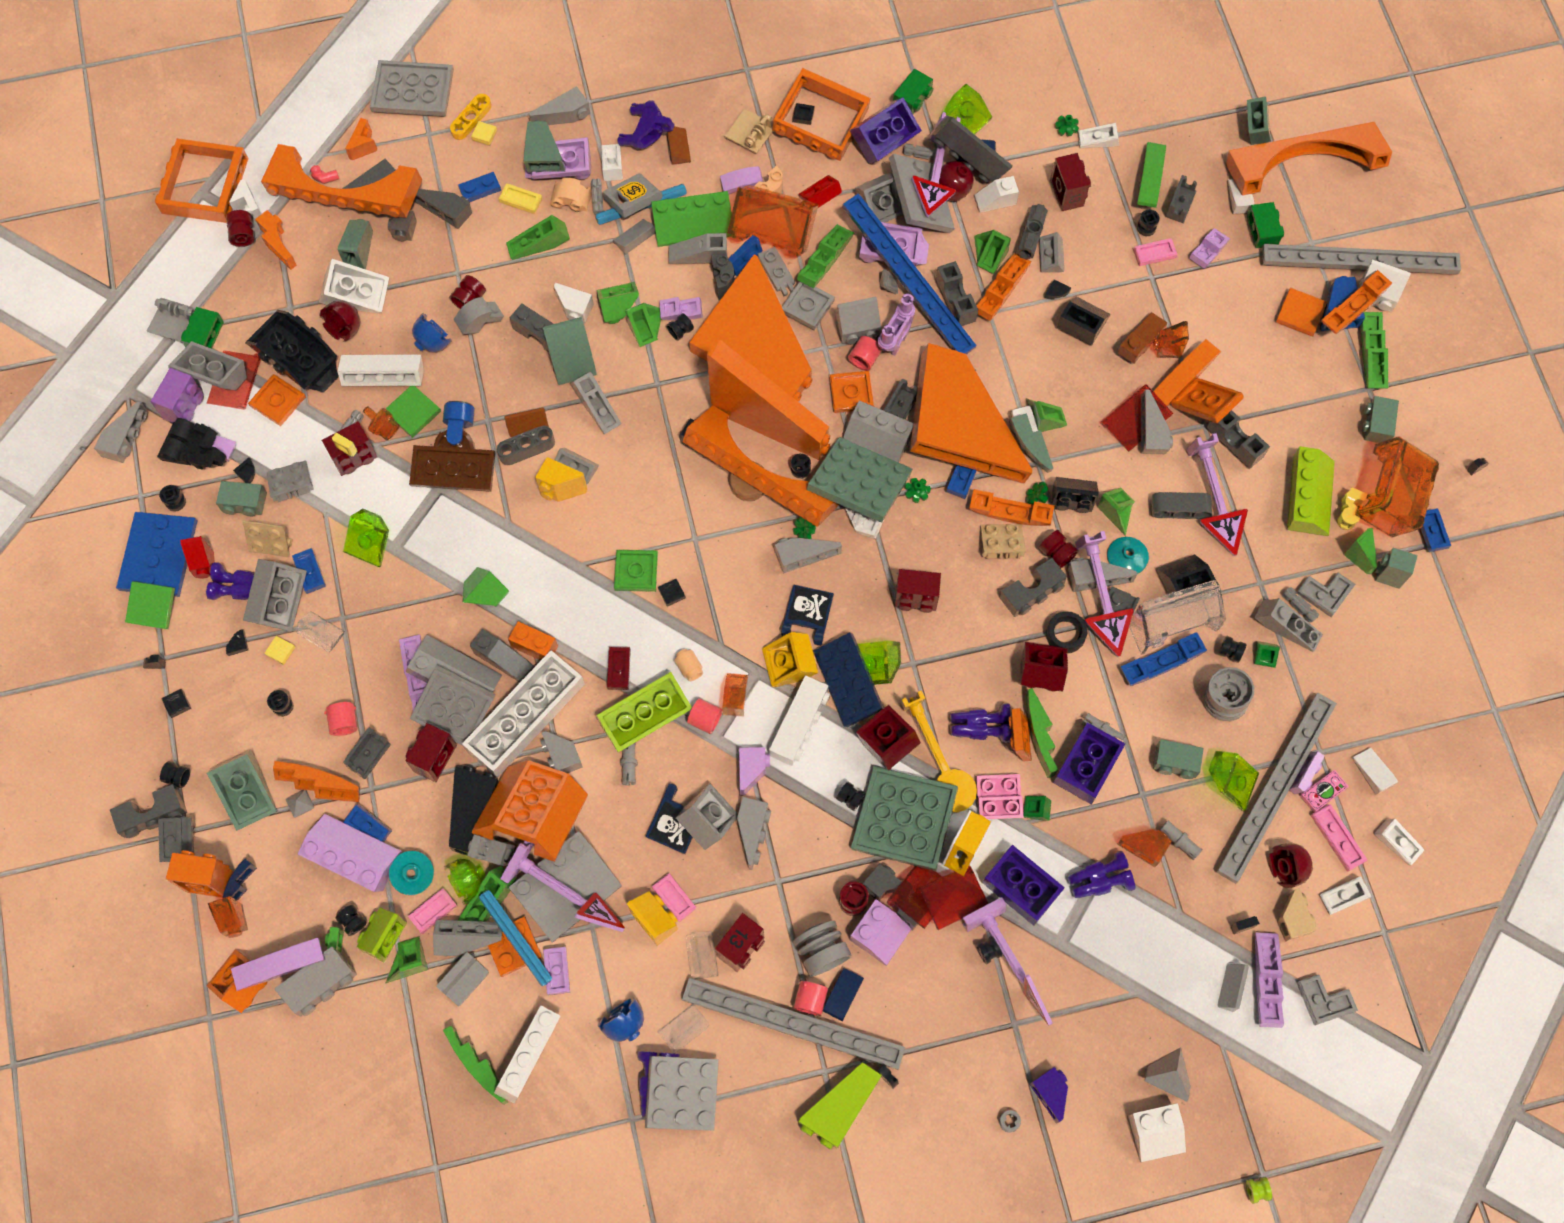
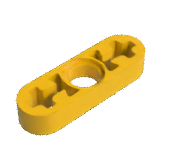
[450,94,491,140]

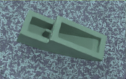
[1009,413,1054,473]

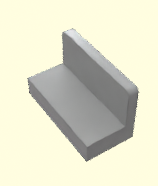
[436,952,489,1006]

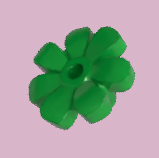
[1055,115,1079,136]
[905,478,931,503]
[1026,481,1048,505]
[793,516,816,539]

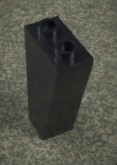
[449,766,499,856]

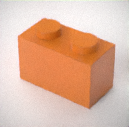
[508,621,558,661]

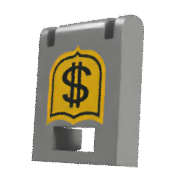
[603,173,663,218]

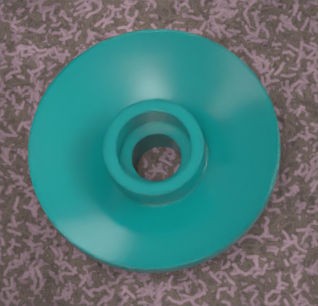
[1107,537,1149,574]
[389,851,434,895]

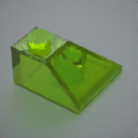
[939,84,992,135]
[343,508,389,567]
[858,641,901,685]
[1209,751,1259,811]

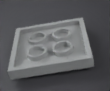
[410,665,495,746]
[645,1056,719,1131]

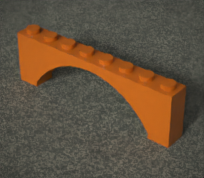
[1226,122,1392,196]
[261,144,422,218]
[683,405,840,527]

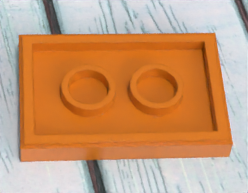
[1171,378,1244,423]

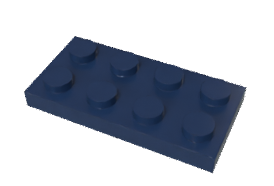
[814,632,884,728]

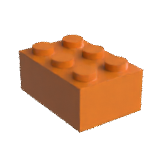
[166,850,234,898]

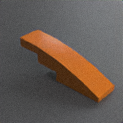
[976,253,1032,321]
[1152,339,1221,409]
[273,761,360,802]

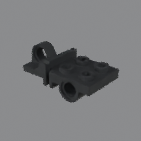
[157,418,226,470]

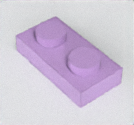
[1289,751,1324,794]
[543,947,571,996]

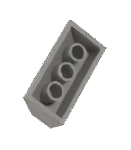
[406,635,502,693]

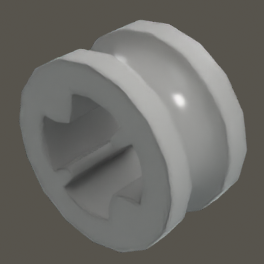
[999,1110,1021,1133]

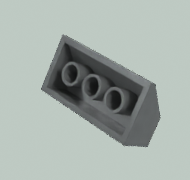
[932,115,1013,183]

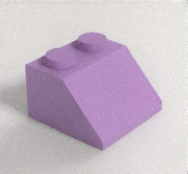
[850,900,911,966]

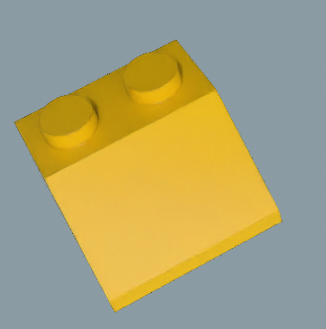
[535,457,588,502]
[762,632,818,687]
[627,891,678,946]

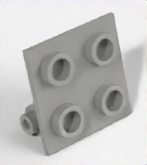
[147,298,195,342]
[267,460,314,502]

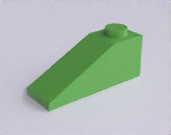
[506,215,570,260]
[457,866,518,922]

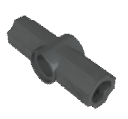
[1017,204,1048,260]

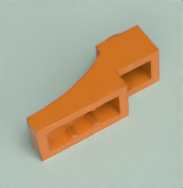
[255,210,297,270]

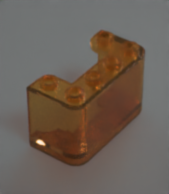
[727,184,818,256]
[1355,436,1439,537]

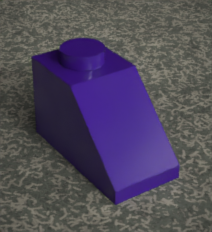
[1029,1067,1068,1124]

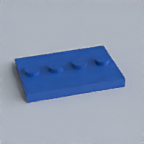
[116,512,198,597]

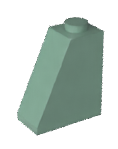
[523,120,566,172]
[337,219,373,269]

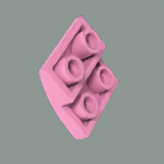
[976,774,1023,819]

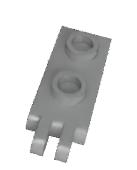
[758,247,795,296]

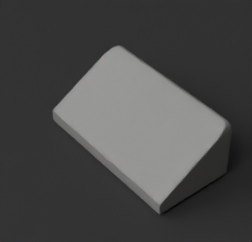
[613,219,656,255]
[1039,232,1064,272]
[555,448,599,484]
[1218,964,1249,1012]

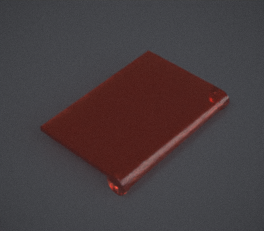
[207,350,261,410]
[1101,384,1173,452]
[916,865,988,930]
[887,866,955,929]

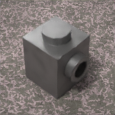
[388,211,417,241]

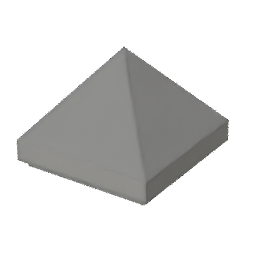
[880,269,898,294]
[286,790,314,818]

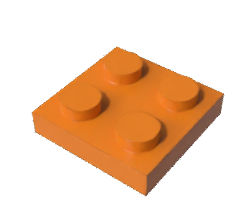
[1009,708,1032,762]
[488,916,543,977]

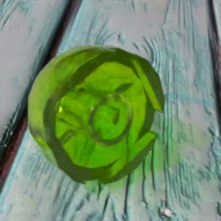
[444,859,485,905]

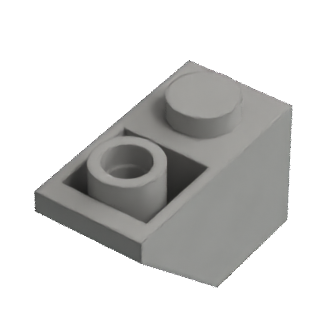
[540,731,583,773]

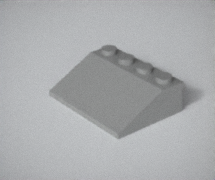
[509,831,622,943]

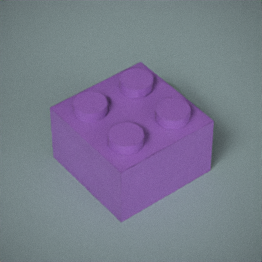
[150,368,204,423]

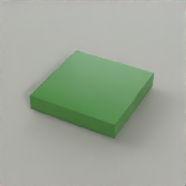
[384,386,441,438]
[614,550,658,592]
[125,581,175,629]

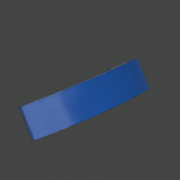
[1120,632,1207,686]

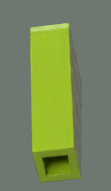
[798,1062,882,1150]

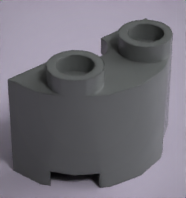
[711,254,735,300]

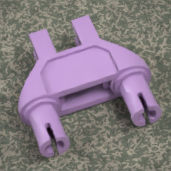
[878,294,915,356]

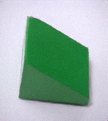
[1254,641,1280,668]
[1023,796,1051,821]

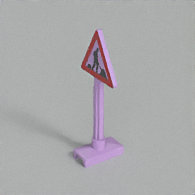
[912,112,961,217]
[1187,433,1248,556]
[1075,531,1134,657]
[500,841,625,932]
[963,897,1053,1026]

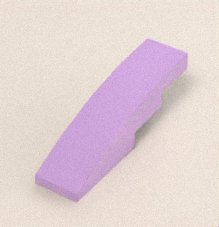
[399,635,427,711]
[1255,932,1284,1028]
[231,938,325,991]

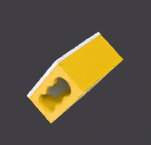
[942,810,991,876]

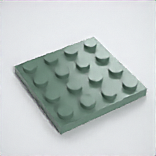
[807,437,913,523]
[851,766,958,871]

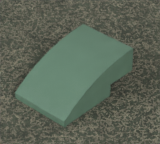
[543,317,597,385]

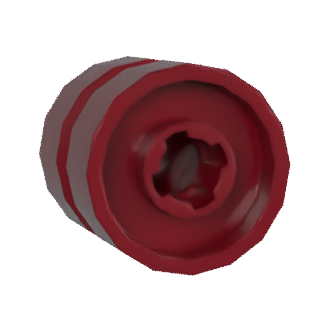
[226,210,254,247]
[449,275,486,309]
[1039,530,1079,568]
[839,881,869,916]

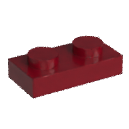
[607,647,631,690]

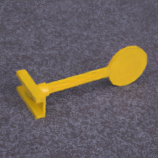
[900,690,977,813]

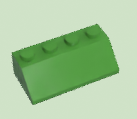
[651,191,734,247]

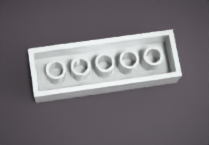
[462,651,585,778]

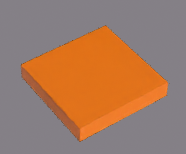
[1276,288,1327,337]
[829,371,874,413]
[248,374,306,427]

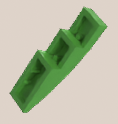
[1137,142,1166,208]
[797,224,854,288]
[1361,312,1388,389]
[1026,688,1058,778]
[443,1026,509,1105]

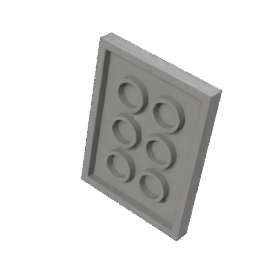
[370,60,454,116]
[889,153,955,233]

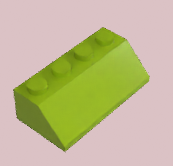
[1287,446,1335,536]
[595,672,692,753]

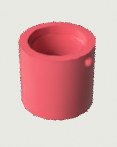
[848,336,882,371]
[687,698,723,734]
[324,702,358,736]
[793,981,828,1016]

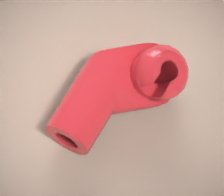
[310,165,339,183]

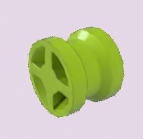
[1246,1177,1272,1204]

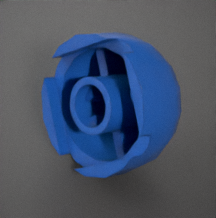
[412,313,452,353]
[598,998,644,1042]

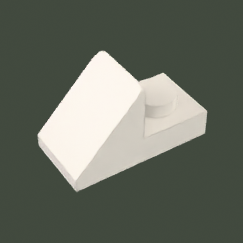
[230,179,261,219]

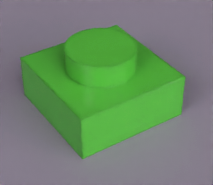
[325,927,344,952]

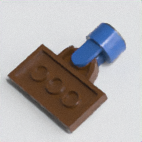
[409,401,496,492]

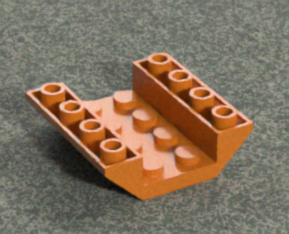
[472,760,588,862]

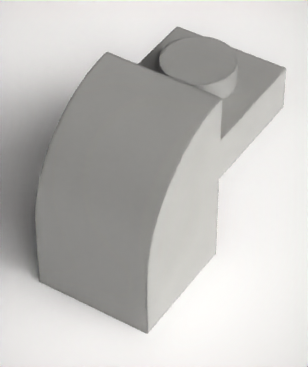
[454,297,504,334]
[467,834,517,867]

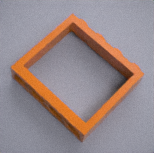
[772,68,871,161]
[155,138,249,223]

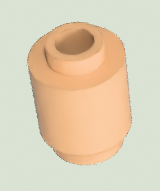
[674,649,703,682]

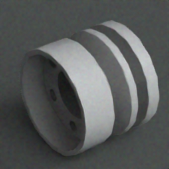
[1204,667,1254,722]
[793,921,852,977]

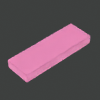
[1310,804,1367,872]

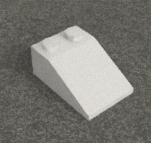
[319,259,389,314]

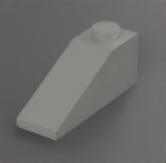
[528,86,591,125]
[570,371,621,434]
[1141,390,1173,454]
[775,538,842,574]
[1067,558,1137,592]
[433,920,503,956]

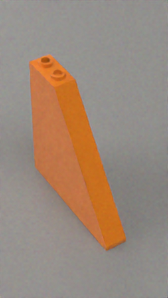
[689,254,813,402]
[707,338,831,460]
[910,343,1032,483]

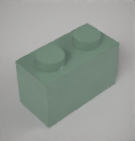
[1247,97,1271,145]
[1362,396,1399,445]
[216,481,267,517]
[1374,548,1418,589]
[1153,739,1204,779]

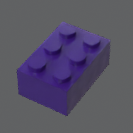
[850,97,922,163]
[1053,722,1125,805]
[982,844,1065,926]

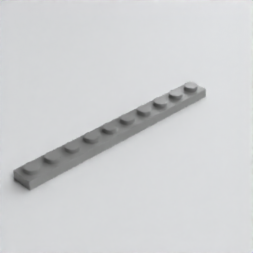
[1262,244,1461,274]
[1217,693,1337,884]
[682,978,905,1070]

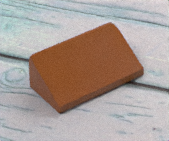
[667,126,691,165]
[504,407,549,437]

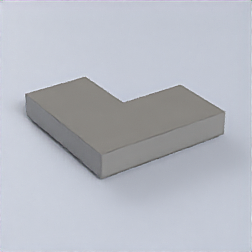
[1296,573,1356,617]
[1297,975,1358,1026]

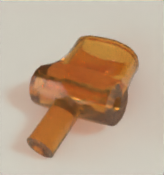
[363,406,400,441]

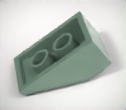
[207,750,277,831]

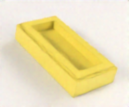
[499,183,542,214]

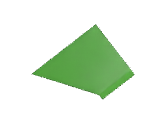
[974,230,1011,274]
[626,303,661,347]
[1026,398,1067,432]
[1098,488,1135,536]
[1344,528,1377,574]
[462,567,509,607]
[385,937,428,984]

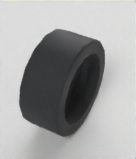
[1046,611,1088,653]

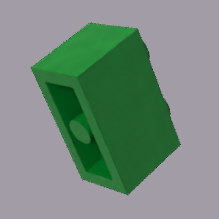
[893,68,934,114]
[1247,202,1284,248]
[181,307,224,349]

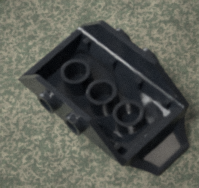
[245,310,339,392]

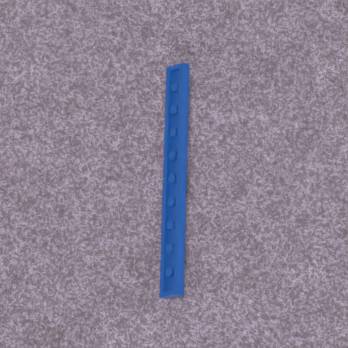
[842,193,977,354]

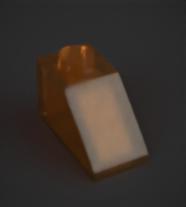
[1153,321,1189,358]
[722,673,748,717]
[1117,829,1172,867]
[208,896,248,938]

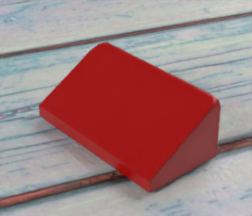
[798,175,842,211]

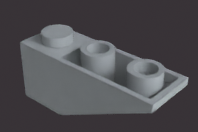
[669,233,727,264]
[94,401,147,463]
[1254,598,1323,652]
[737,797,771,870]

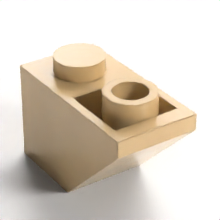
[1277,888,1316,942]

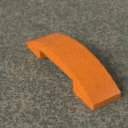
[1321,270,1392,334]
[969,489,1055,526]

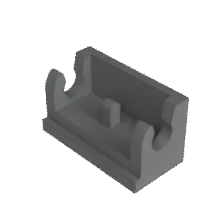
[1166,175,1197,223]
[884,379,917,420]
[343,727,391,779]

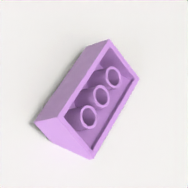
[298,814,402,892]

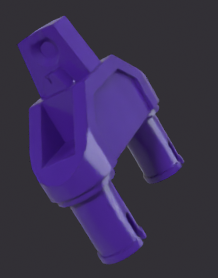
[618,100,675,149]

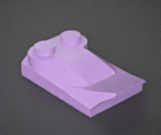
[525,137,591,180]
[859,222,929,265]

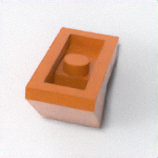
[345,118,378,160]

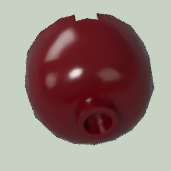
[939,161,974,201]
[320,301,360,342]
[1268,843,1313,888]

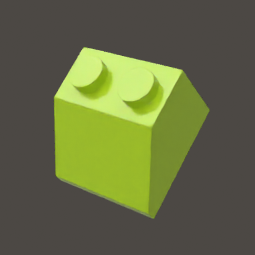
[357,908,407,963]

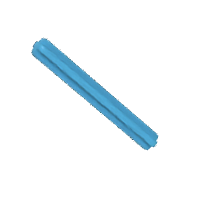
[596,184,687,225]
[479,890,552,986]

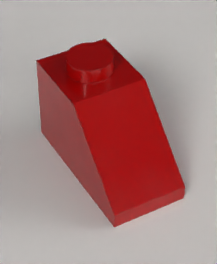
[180,536,215,579]

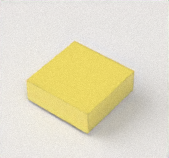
[471,121,497,145]
[332,433,357,457]
[265,636,296,665]

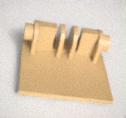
[725,109,773,154]
[243,520,292,557]
[980,524,1026,559]

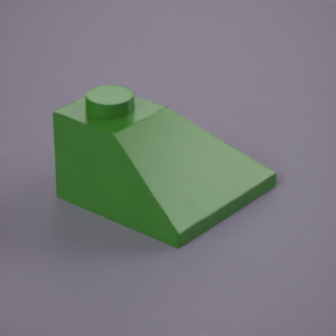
[597,282,639,323]

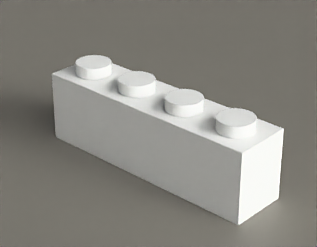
[338,355,424,386]
[769,675,831,766]
[494,1005,560,1103]

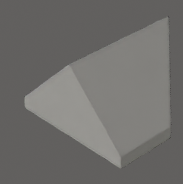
[1144,1047,1191,1102]

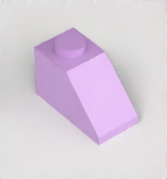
[739,747,770,795]

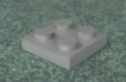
[782,281,835,330]

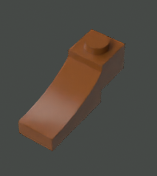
[1118,312,1168,364]

